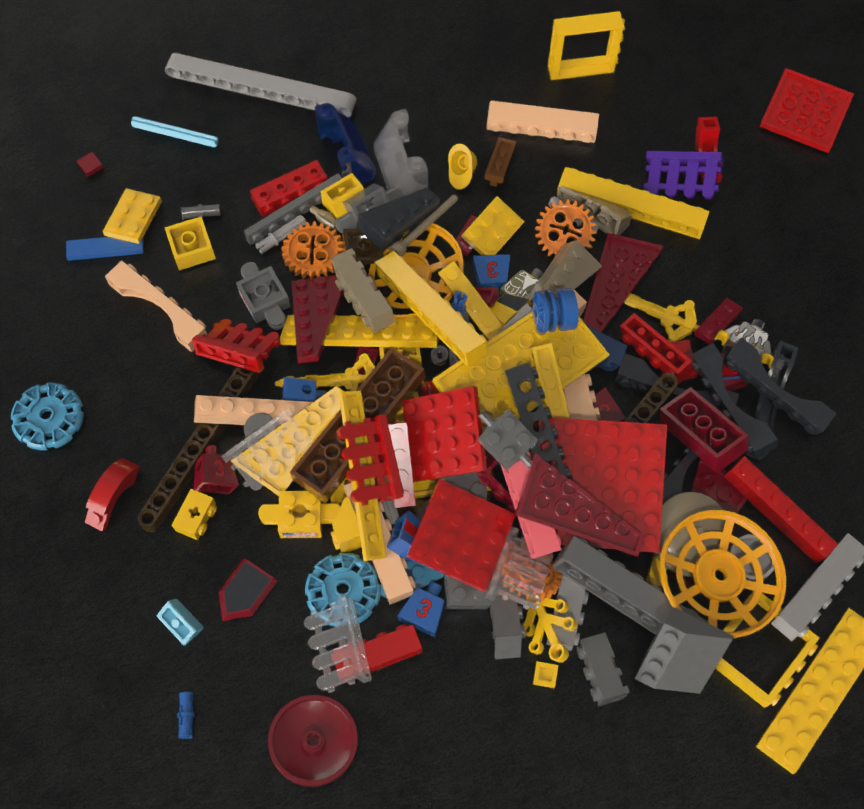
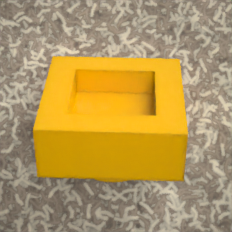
[533,662,558,688]

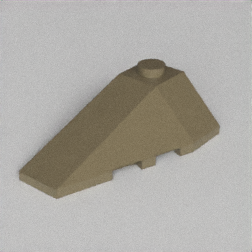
[557,186,632,235]

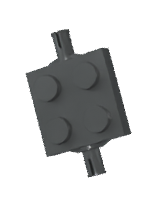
[477,409,538,470]

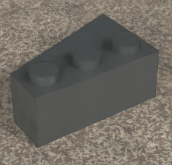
[490,581,525,659]
[577,633,629,706]

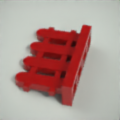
[192,319,280,373]
[337,414,404,506]

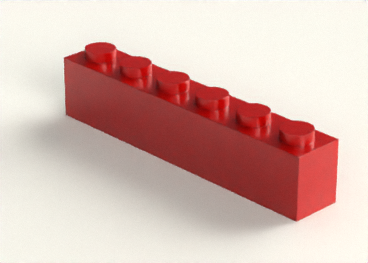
[723,456,838,563]

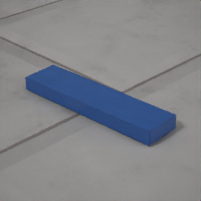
[66,237,144,261]

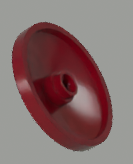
[268,695,358,787]

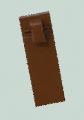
[485,137,516,187]

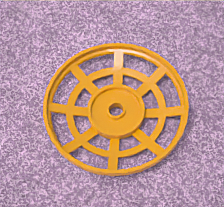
[368,223,464,319]
[659,510,786,638]

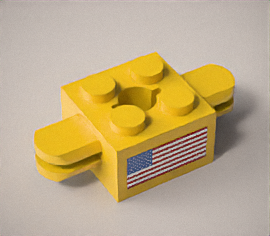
[258,491,340,538]

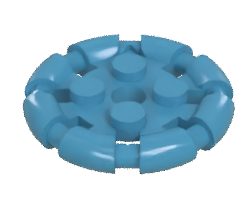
[11,382,84,450]
[305,552,381,627]

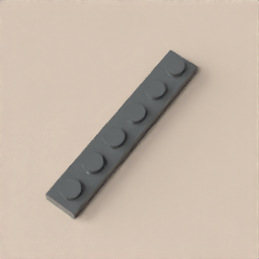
[244,174,342,245]

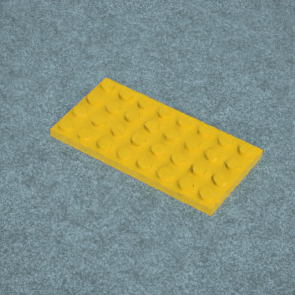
[432,311,609,433]

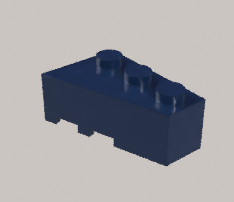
[586,325,627,371]

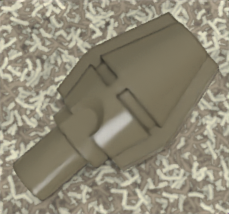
[310,205,336,230]

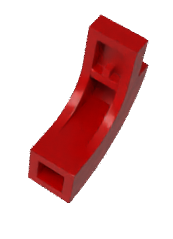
[695,117,722,183]
[85,458,140,531]

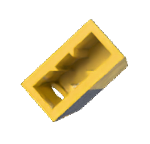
[490,293,533,327]

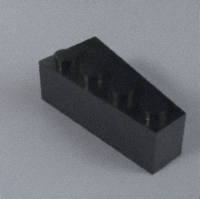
[356,187,440,253]

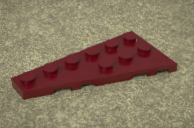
[291,275,344,363]
[669,459,747,588]

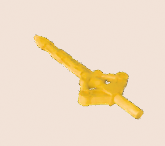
[625,293,699,342]
[275,354,375,391]

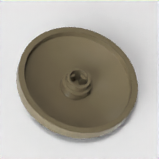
[654,492,732,577]

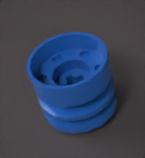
[533,288,579,334]

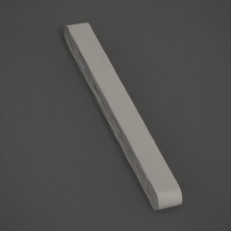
[165,53,356,117]

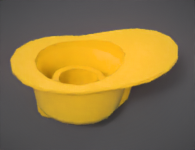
[448,144,477,189]

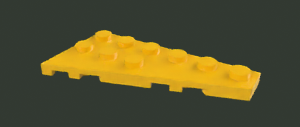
[231,386,345,496]

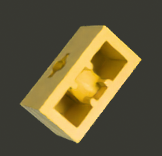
[172,489,217,540]

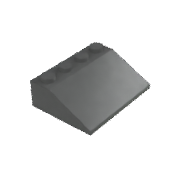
[635,606,734,693]

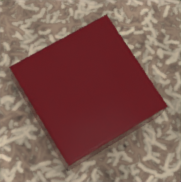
[77,152,103,177]

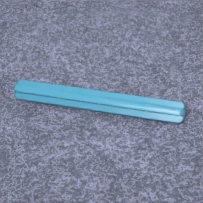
[131,116,218,147]

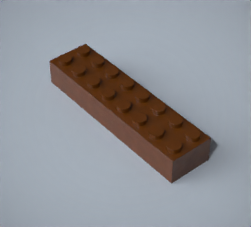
[289,347,425,503]

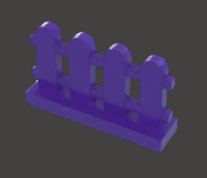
[644,151,724,199]

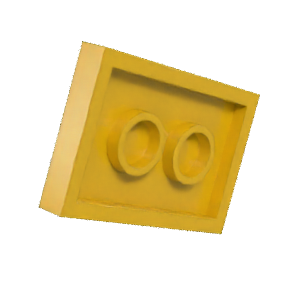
[103,189,162,244]
[461,196,524,256]

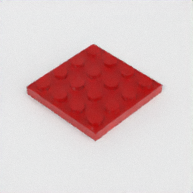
[760,68,854,153]
[402,386,487,482]
[406,479,515,592]

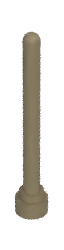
[389,195,458,256]

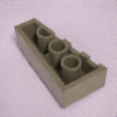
[527,240,602,306]
[331,248,395,333]

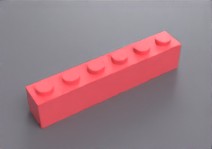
[501,451,561,559]

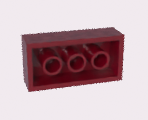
[660,387,749,473]

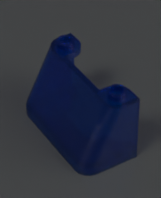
[315,103,376,184]

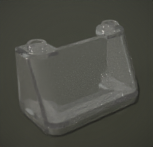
[374,109,428,196]

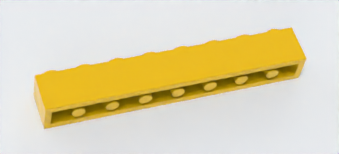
[557,167,709,239]
[375,251,488,367]

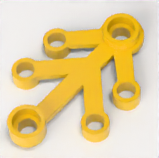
[523,597,577,663]

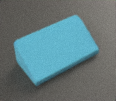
[157,599,204,646]

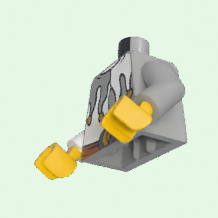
[714,319,774,368]

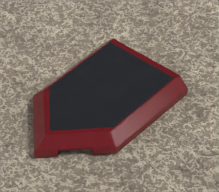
[218,558,278,622]

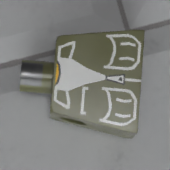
[499,268,543,298]

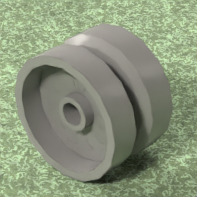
[729,534,775,582]

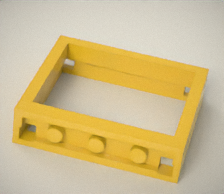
[548,11,625,80]
[715,591,819,708]

